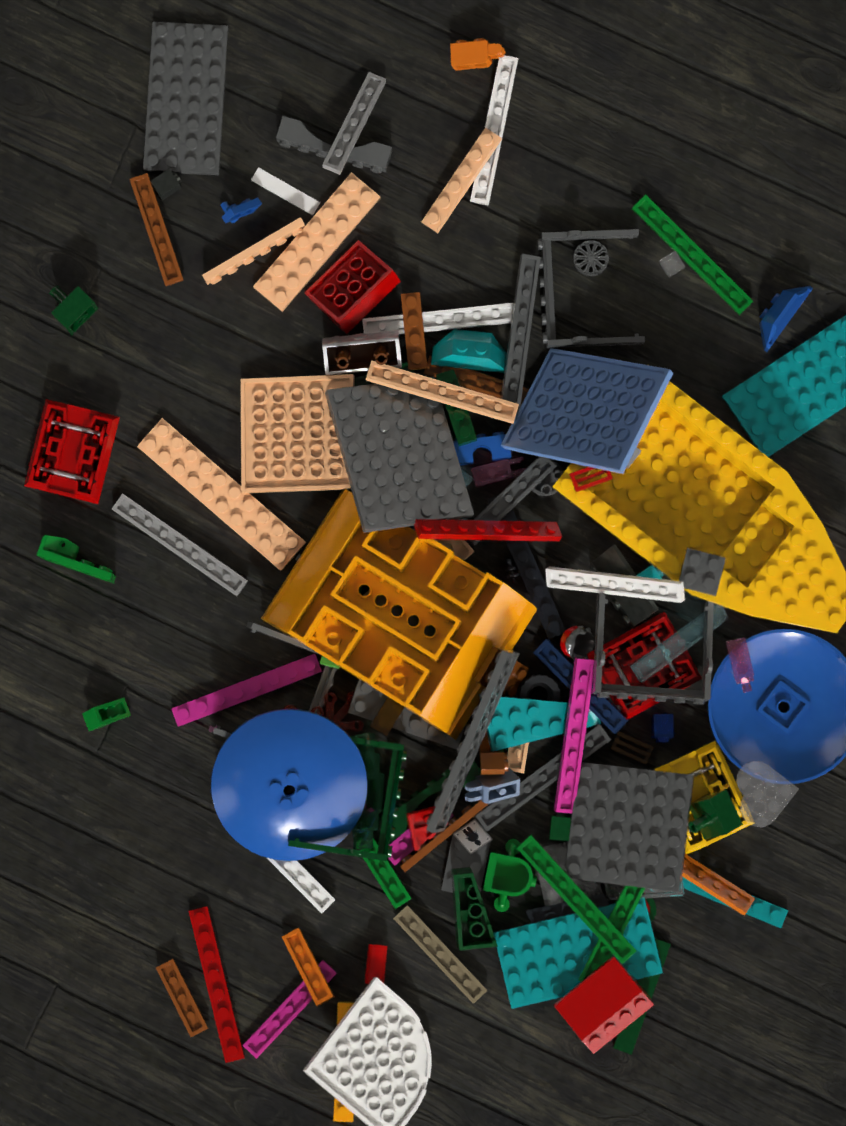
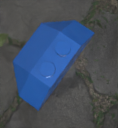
[759,286,813,352]

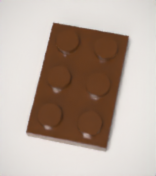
[474,646,529,698]

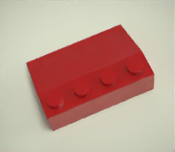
[304,240,401,334]
[554,956,654,1054]

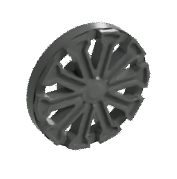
[573,240,609,276]

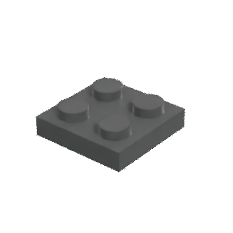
[679,548,726,596]

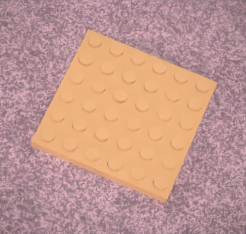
[241,374,355,493]

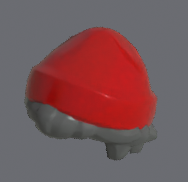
[560,626,595,660]

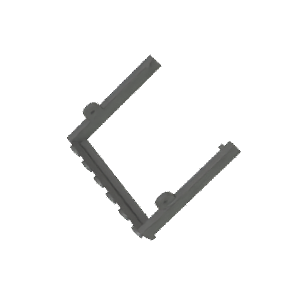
[537,229,645,349]
[592,593,714,704]
[208,622,338,738]

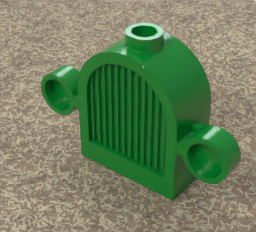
[483,839,537,912]

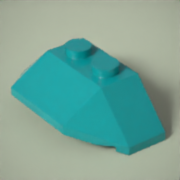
[431,329,507,373]

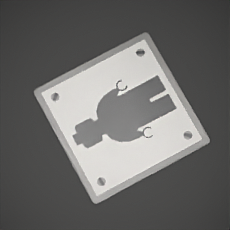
[453,819,493,855]

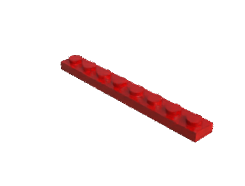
[414,519,562,541]
[189,906,245,1063]

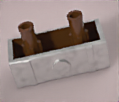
[322,331,402,375]

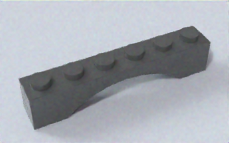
[276,116,392,173]

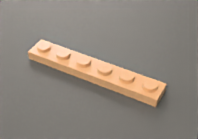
[421,128,502,233]
[202,217,305,285]

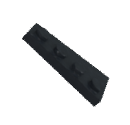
[526,893,609,923]

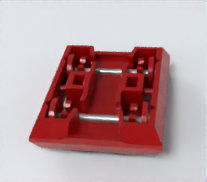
[24,399,120,504]
[586,611,702,719]

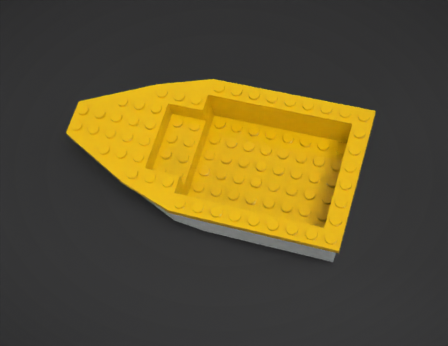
[553,381,846,633]

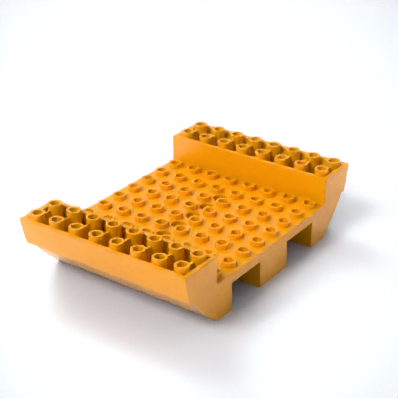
[261,489,537,740]

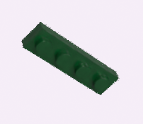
[436,369,477,446]

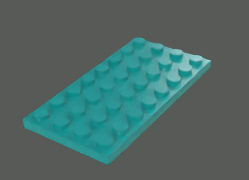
[722,315,846,457]
[493,897,663,1009]

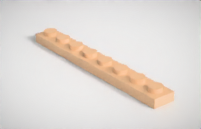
[366,360,519,424]

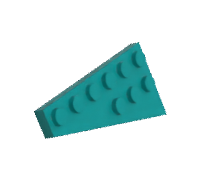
[479,694,601,752]

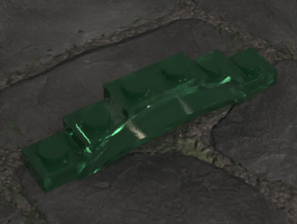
[352,732,385,850]

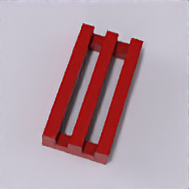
[569,467,613,492]

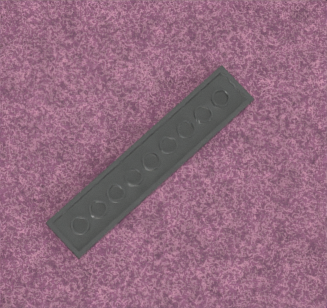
[426,650,520,833]

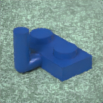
[220,198,262,223]

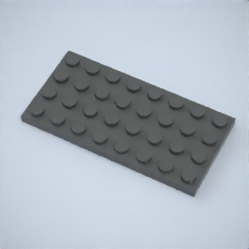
[143,22,228,175]

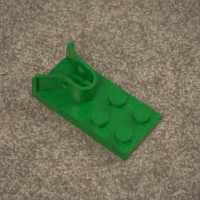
[37,535,116,584]

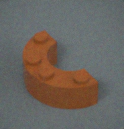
[479,702,508,775]

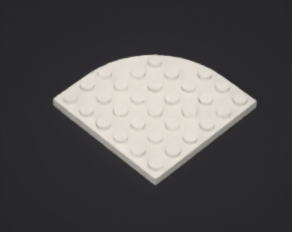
[303,977,432,1126]

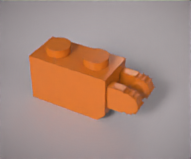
[450,38,506,71]

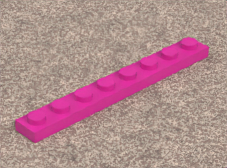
[172,654,322,727]
[554,658,594,814]

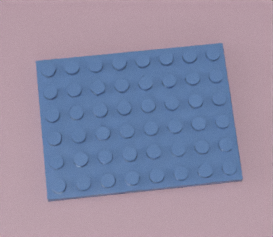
[501,348,673,474]

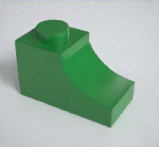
[82,698,131,731]

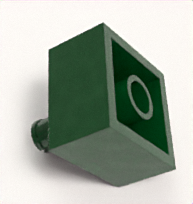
[49,285,99,335]
[688,789,743,840]

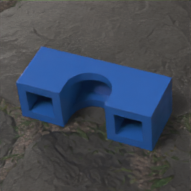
[453,432,512,466]

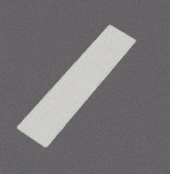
[251,168,320,215]

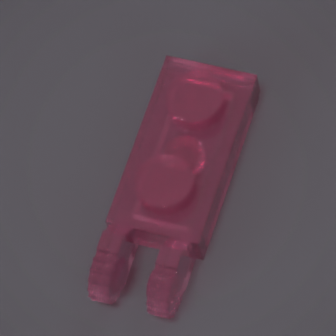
[471,457,526,487]

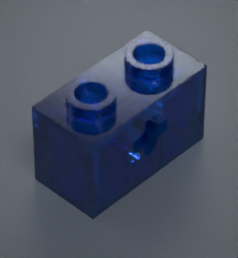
[651,714,674,743]

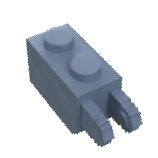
[465,768,520,804]

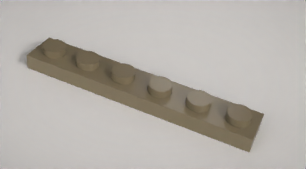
[393,905,488,1004]

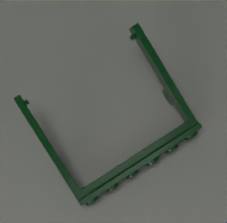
[288,736,407,861]

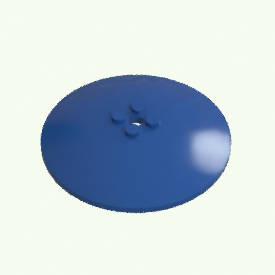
[708,629,846,784]
[211,709,367,861]

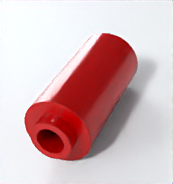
[365,944,388,984]

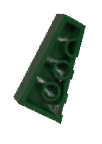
[451,867,498,950]

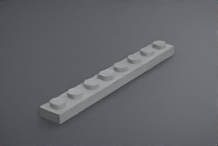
[112,494,248,596]

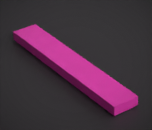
[242,960,337,1059]

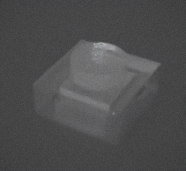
[659,251,685,278]

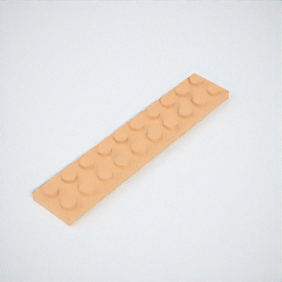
[137,418,306,571]

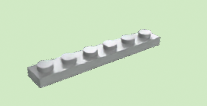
[323,72,386,175]

